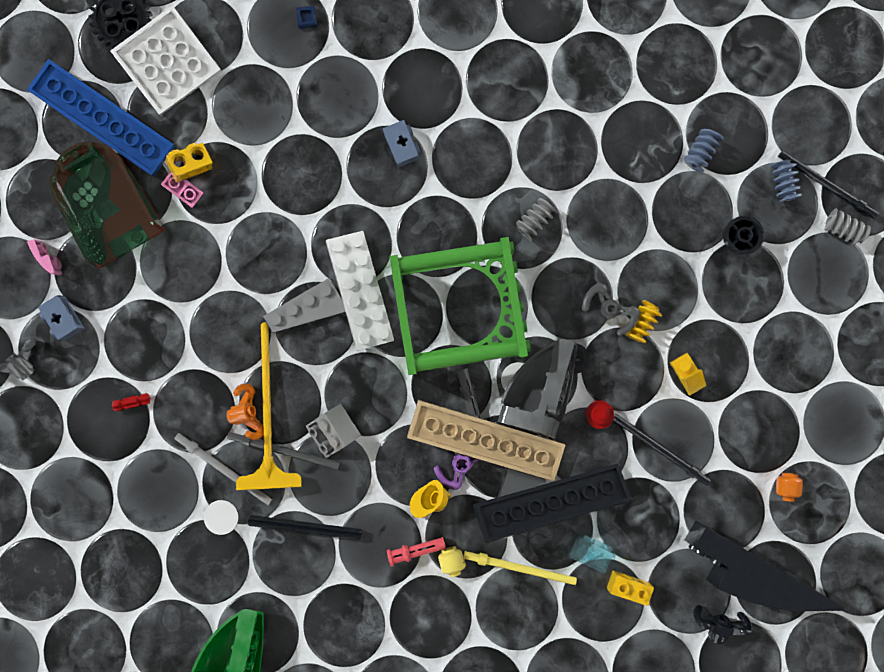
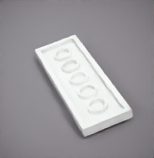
[326,231,394,351]

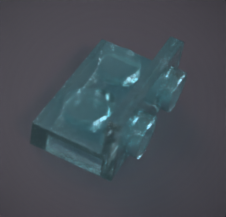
[569,535,616,574]

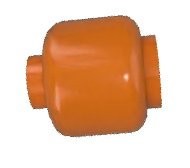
[776,473,803,502]

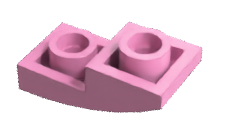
[161,172,203,208]
[27,239,62,276]

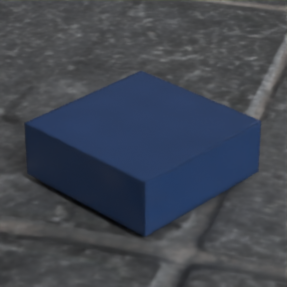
[296,6,317,29]

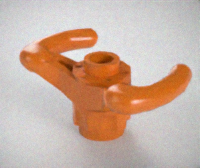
[226,383,264,440]

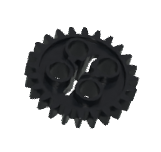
[88,0,153,49]

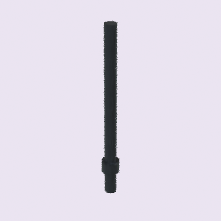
[777,150,879,219]
[613,414,711,486]

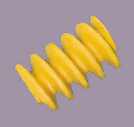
[624,300,662,343]

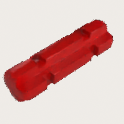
[112,393,151,412]

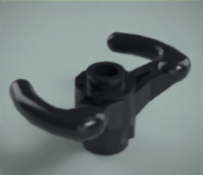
[693,605,753,644]

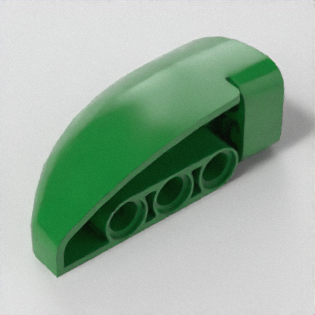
[191,609,264,672]

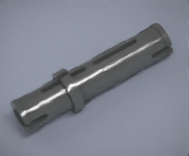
[456,368,481,418]

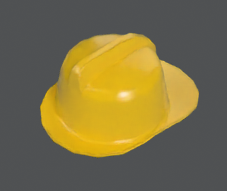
[410,480,451,518]

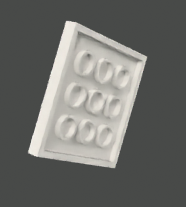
[111,5,221,116]

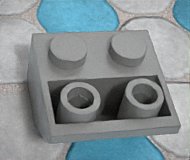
[306,403,361,458]

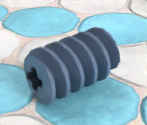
[684,129,724,172]
[771,160,802,202]

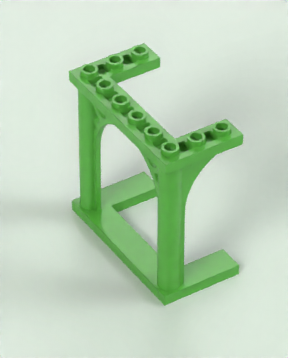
[389,237,531,375]

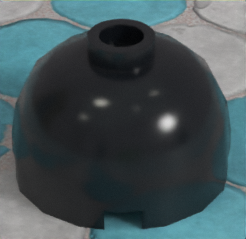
[723,216,764,255]

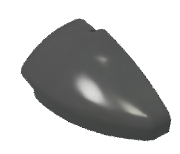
[498,339,577,439]

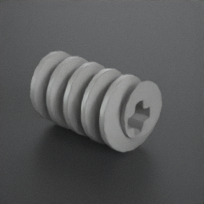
[516,198,557,241]
[824,208,871,246]

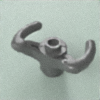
[582,283,640,336]
[0,338,36,381]

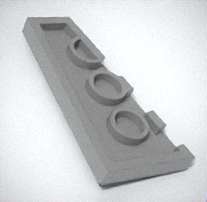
[263,278,346,333]

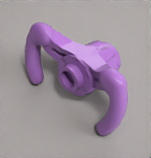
[434,453,480,490]

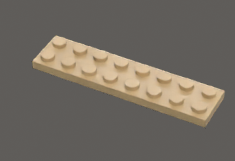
[407,400,565,481]

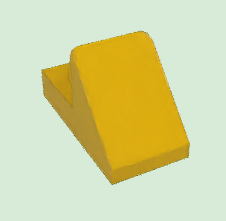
[670,353,706,395]

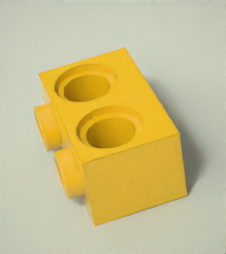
[166,142,213,183]
[607,570,654,606]

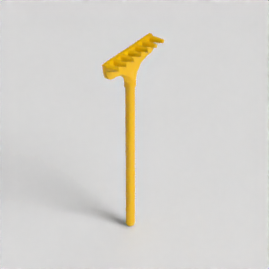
[236,322,301,490]

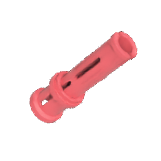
[387,537,446,567]

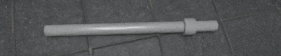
[174,433,273,505]

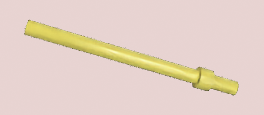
[463,551,577,585]

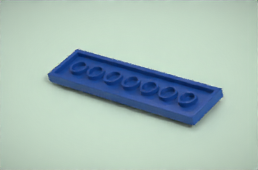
[27,59,175,177]

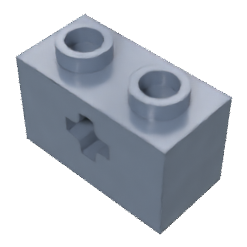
[383,120,421,168]
[38,295,85,340]

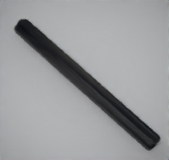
[248,515,362,540]

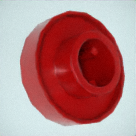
[585,401,614,429]

